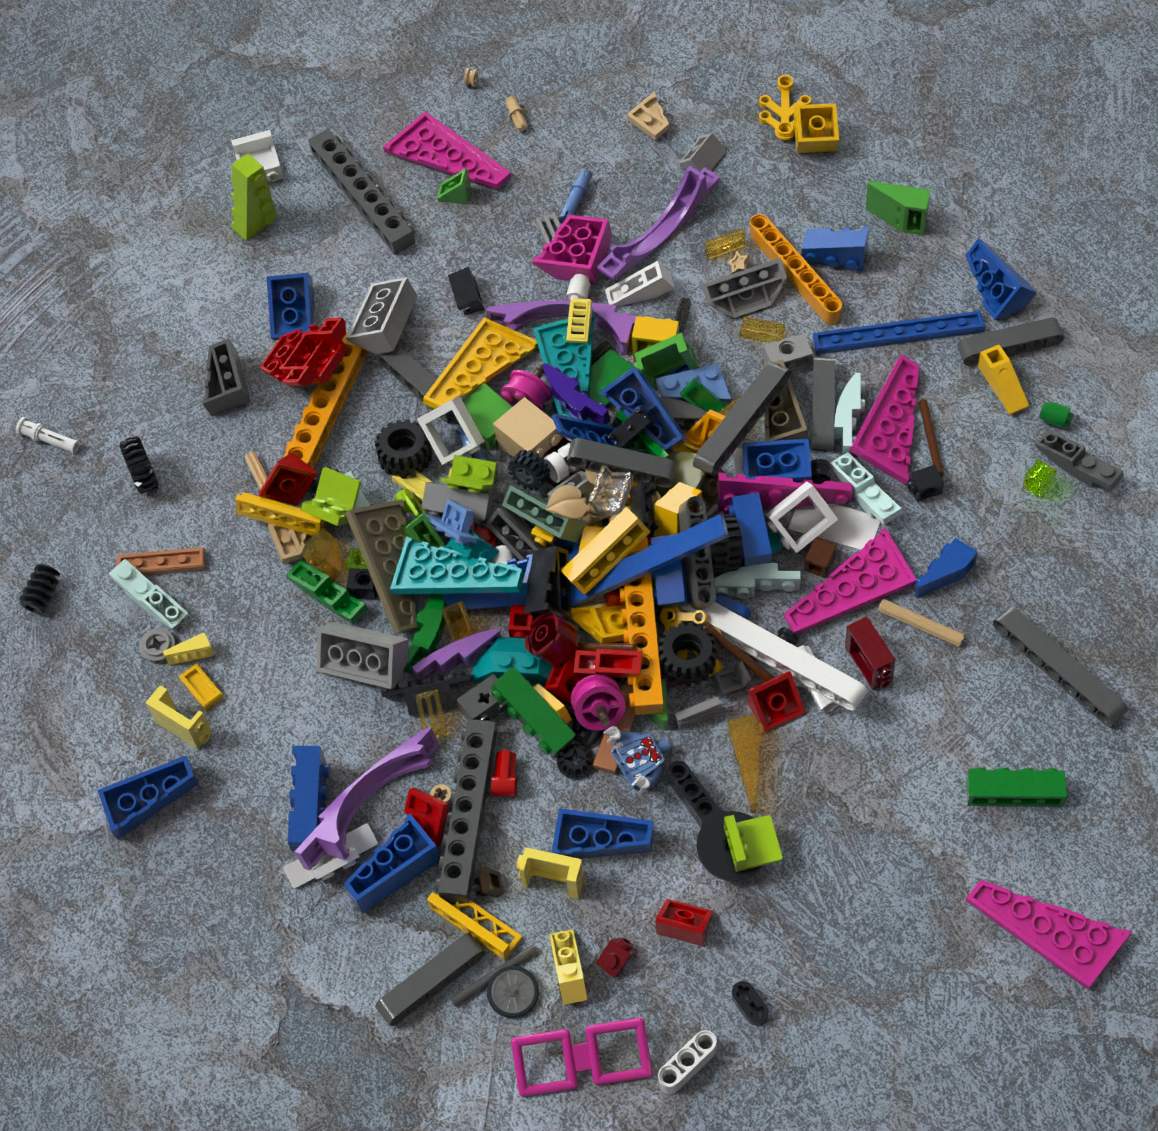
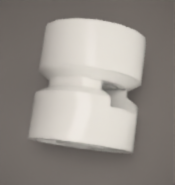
[543,443,580,483]

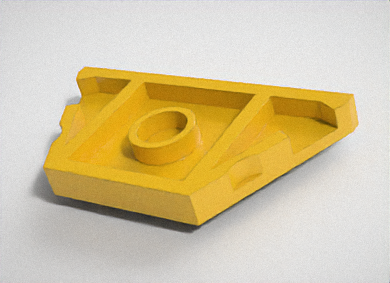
[569,603,644,643]

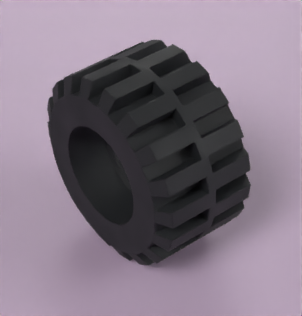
[375,419,432,479]
[707,514,743,573]
[658,622,717,687]

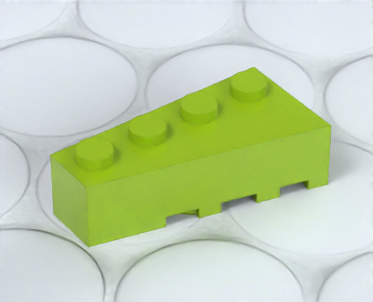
[231,153,278,241]

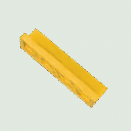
[235,492,326,538]
[427,892,523,961]

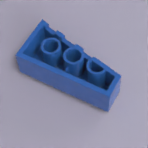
[288,746,331,851]

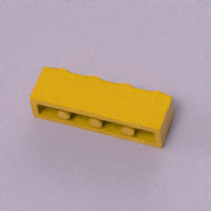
[560,507,650,595]

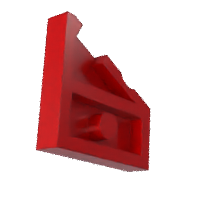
[404,788,450,847]

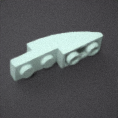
[834,373,865,455]
[830,452,902,525]
[109,559,188,630]
[714,563,800,599]

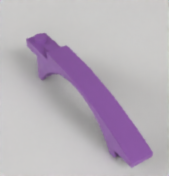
[597,166,720,280]
[486,300,645,355]
[294,727,440,870]

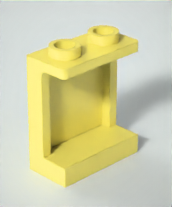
[146,685,212,749]
[517,847,584,900]

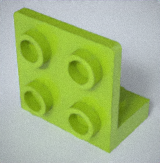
[441,455,498,493]
[301,467,361,526]
[724,815,783,872]

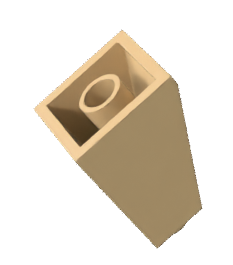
[493,397,563,459]

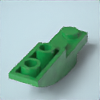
[403,594,446,674]

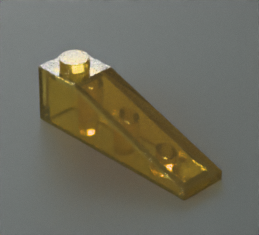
[728,714,764,814]

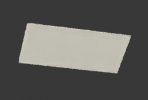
[788,503,880,550]

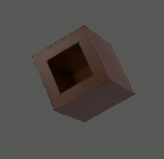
[804,538,836,578]

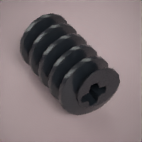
[19,564,60,615]

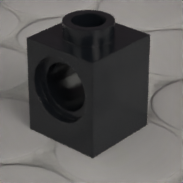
[907,465,944,502]
[346,568,377,600]

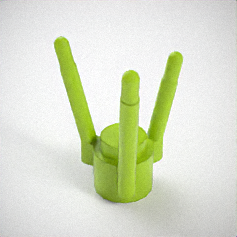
[395,489,428,537]

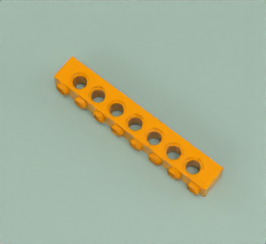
[281,332,368,469]
[620,537,663,715]

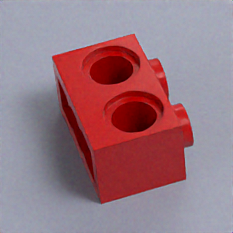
[544,653,584,704]

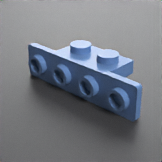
[421,499,477,545]

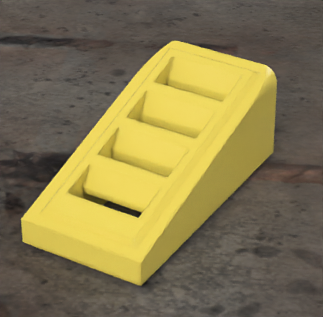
[566,298,593,344]
[163,633,215,665]

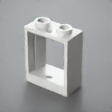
[417,396,485,465]
[765,481,839,553]

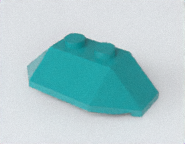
[472,637,553,686]

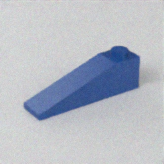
[966,238,1037,320]
[552,414,628,449]

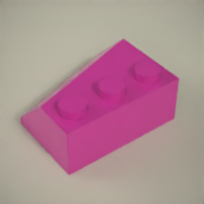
[532,215,613,284]

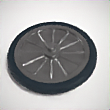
[487,966,539,1018]

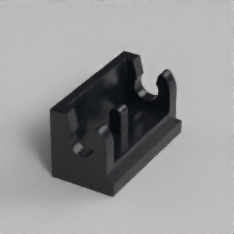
[448,267,485,315]
[607,405,657,449]
[630,481,658,535]

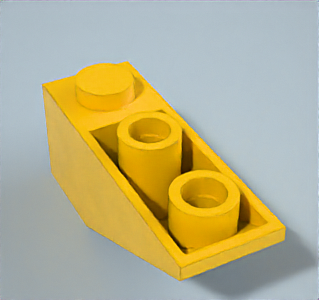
[978,345,1029,415]

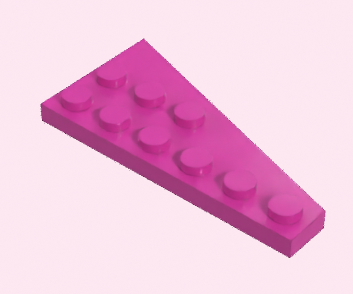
[383,112,511,189]
[849,354,919,485]
[718,473,853,515]
[784,527,917,635]
[966,880,1132,990]

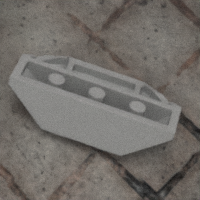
[701,258,787,319]

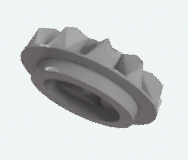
[139,629,175,663]

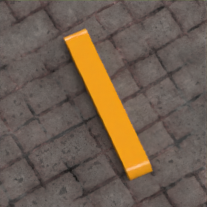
[750,214,842,325]

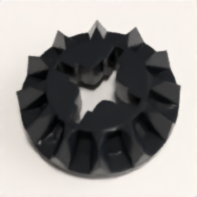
[557,743,594,779]

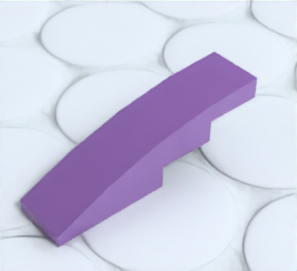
[412,628,501,682]

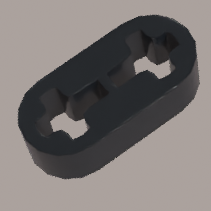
[732,981,768,1026]

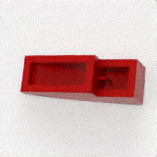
[573,649,643,678]

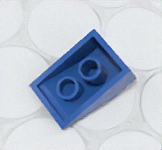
[266,273,314,339]
[742,439,812,483]

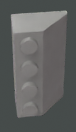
[346,277,418,354]
[316,622,409,689]

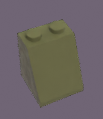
[656,450,724,516]

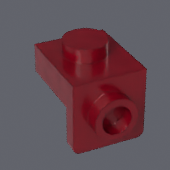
[596,937,638,978]

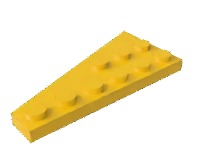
[423,317,539,409]

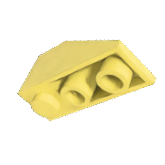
[550,929,588,1005]

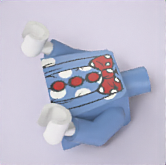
[603,726,671,795]

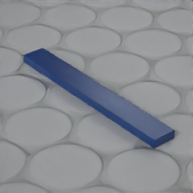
[812,310,985,355]
[570,514,729,608]

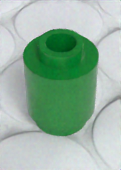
[1039,402,1074,429]

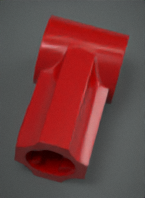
[491,750,517,797]

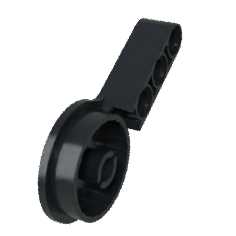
[668,761,763,881]

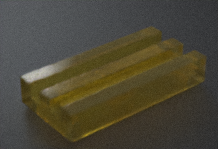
[704,228,745,260]
[739,316,785,343]
[415,689,448,737]

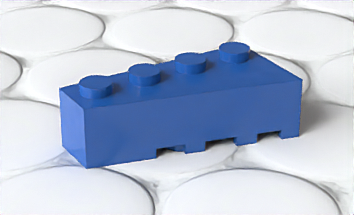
[600,366,688,452]
[442,554,533,611]
[97,756,198,840]
[551,808,655,859]
[344,814,440,914]

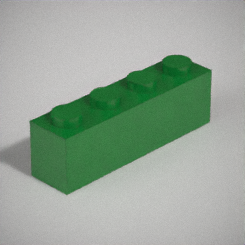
[491,666,576,757]
[966,767,1067,807]

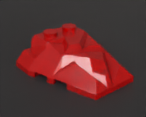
[259,317,347,386]

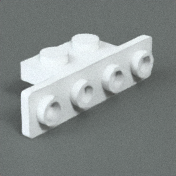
[283,823,378,888]

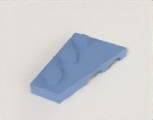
[656,363,731,403]

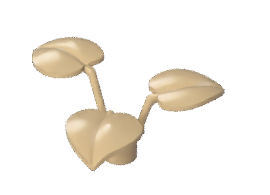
[546,470,631,526]

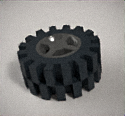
[508,449,551,491]

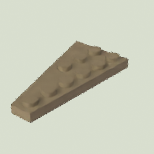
[345,499,417,635]

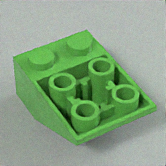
[866,181,930,235]

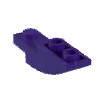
[542,363,610,425]

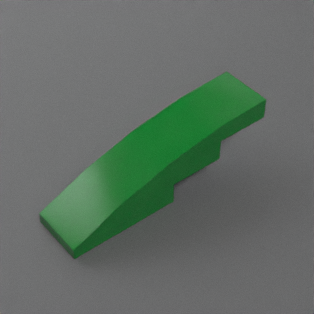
[285,560,368,625]

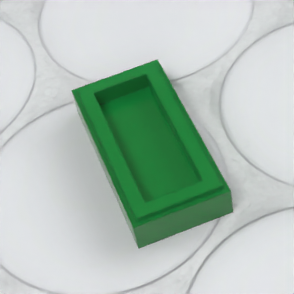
[680,377,726,413]

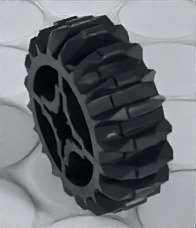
[120,436,159,494]

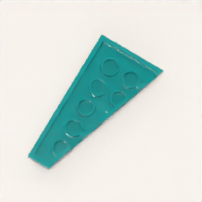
[533,312,595,418]
[390,537,524,594]

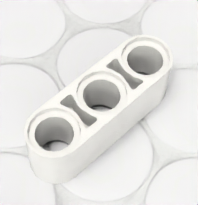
[658,1030,717,1094]

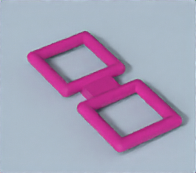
[511,1018,652,1097]

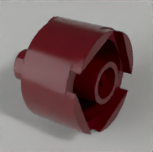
[525,612,579,667]

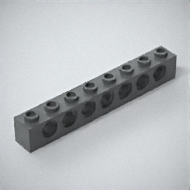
[308,128,415,255]
[435,719,497,903]

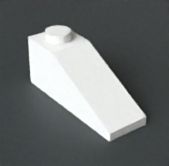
[605,261,674,307]

